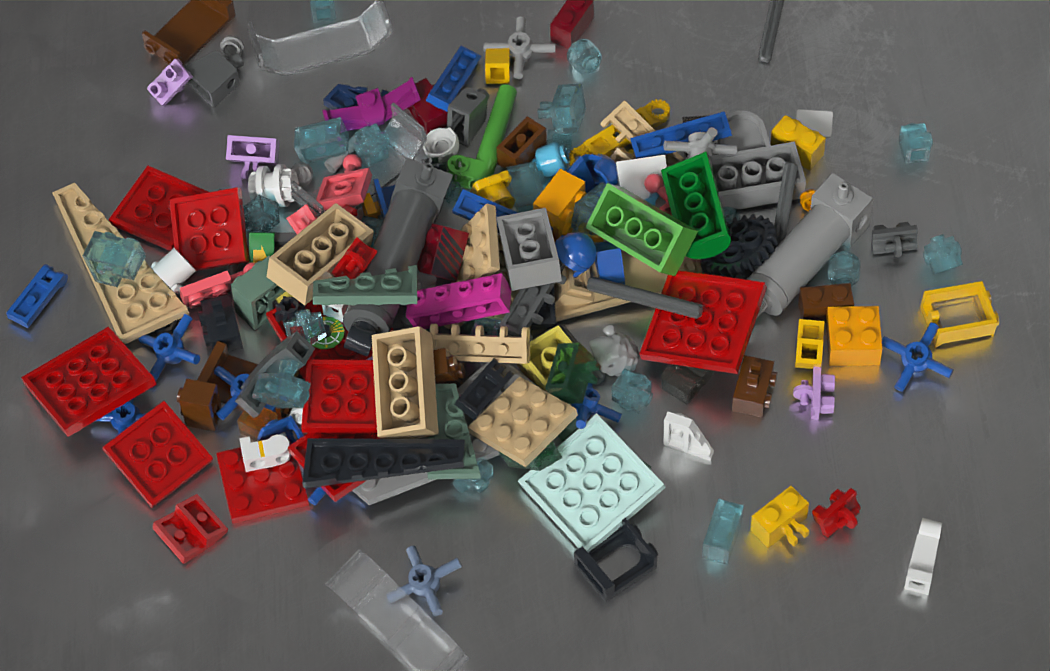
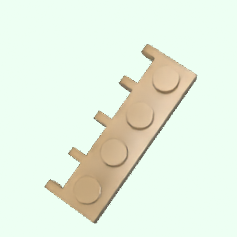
[600,100,685,167]
[430,324,530,364]

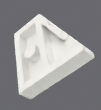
[663,411,714,461]

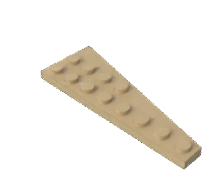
[52,182,190,344]

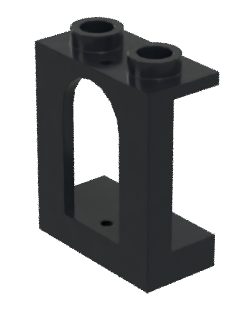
[574,518,658,602]

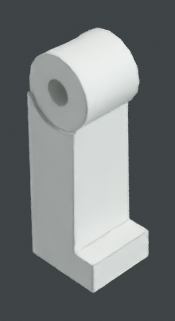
[904,518,942,595]

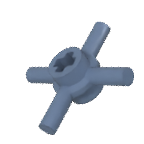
[387,546,462,616]

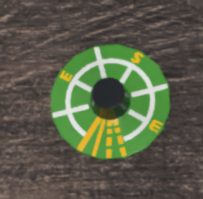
[306,317,345,349]

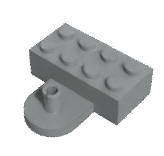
[711,110,806,212]

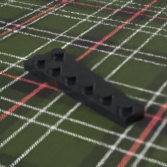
[302,438,466,488]

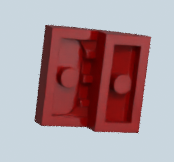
[153,494,228,564]

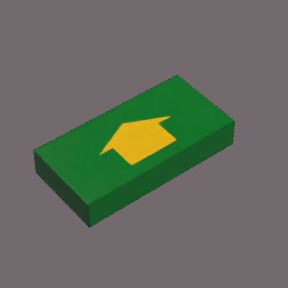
[249,232,275,263]

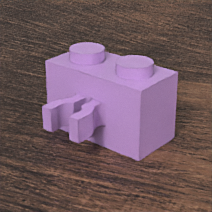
[226,135,280,179]

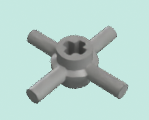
[484,16,555,79]
[664,127,737,161]

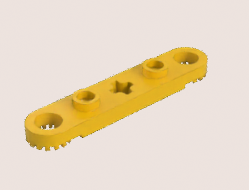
[569,99,670,166]

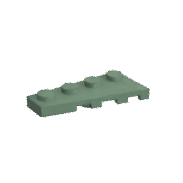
[313,265,417,306]
[427,384,481,479]

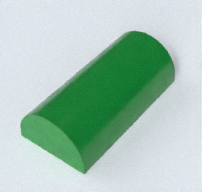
[661,152,731,259]

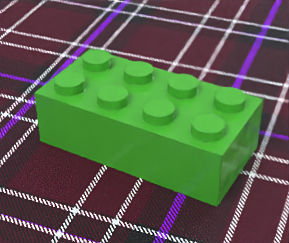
[585,183,698,276]

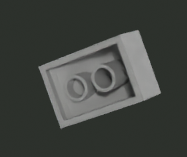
[496,208,562,291]

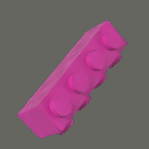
[406,273,511,329]

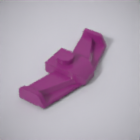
[322,77,421,133]

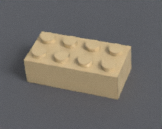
[266,203,374,305]
[372,326,439,439]

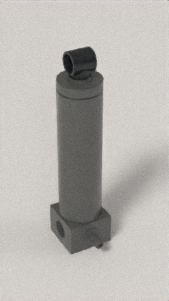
[343,158,453,357]

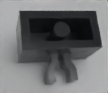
[198,294,243,352]

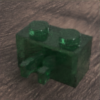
[545,342,602,404]

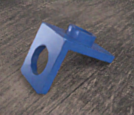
[257,416,304,444]

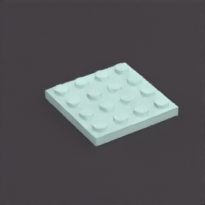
[518,413,665,552]

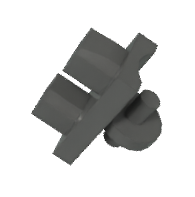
[872,222,918,257]

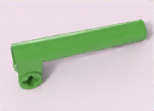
[447,85,517,189]

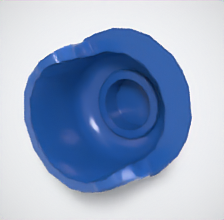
[581,154,619,198]
[555,232,597,278]

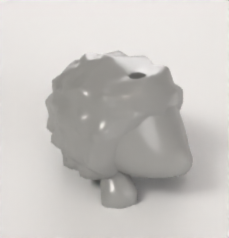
[589,325,640,377]

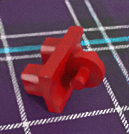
[331,237,378,279]
[812,488,861,538]

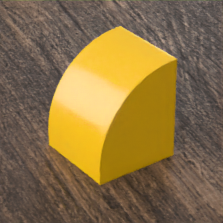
[485,48,510,84]

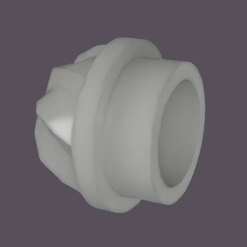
[220,35,244,58]
[291,161,314,187]

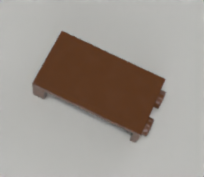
[142,0,236,66]
[197,341,305,420]

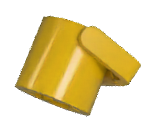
[470,170,515,209]

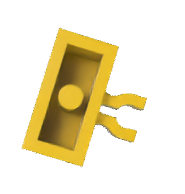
[750,486,809,548]

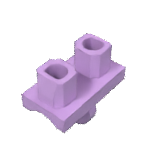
[147,59,193,106]
[793,367,835,420]

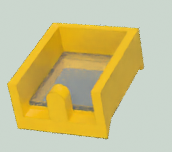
[920,281,999,348]

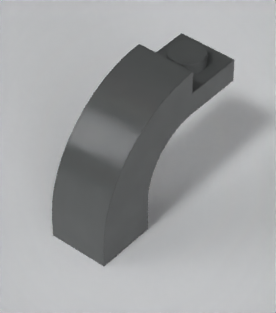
[235,331,315,418]

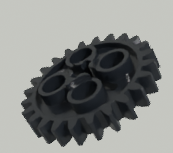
[701,214,779,278]

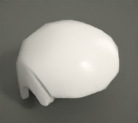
[423,127,459,163]

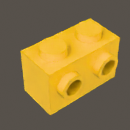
[770,115,826,171]

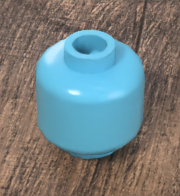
[532,142,570,177]

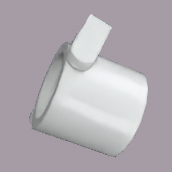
[151,248,196,294]

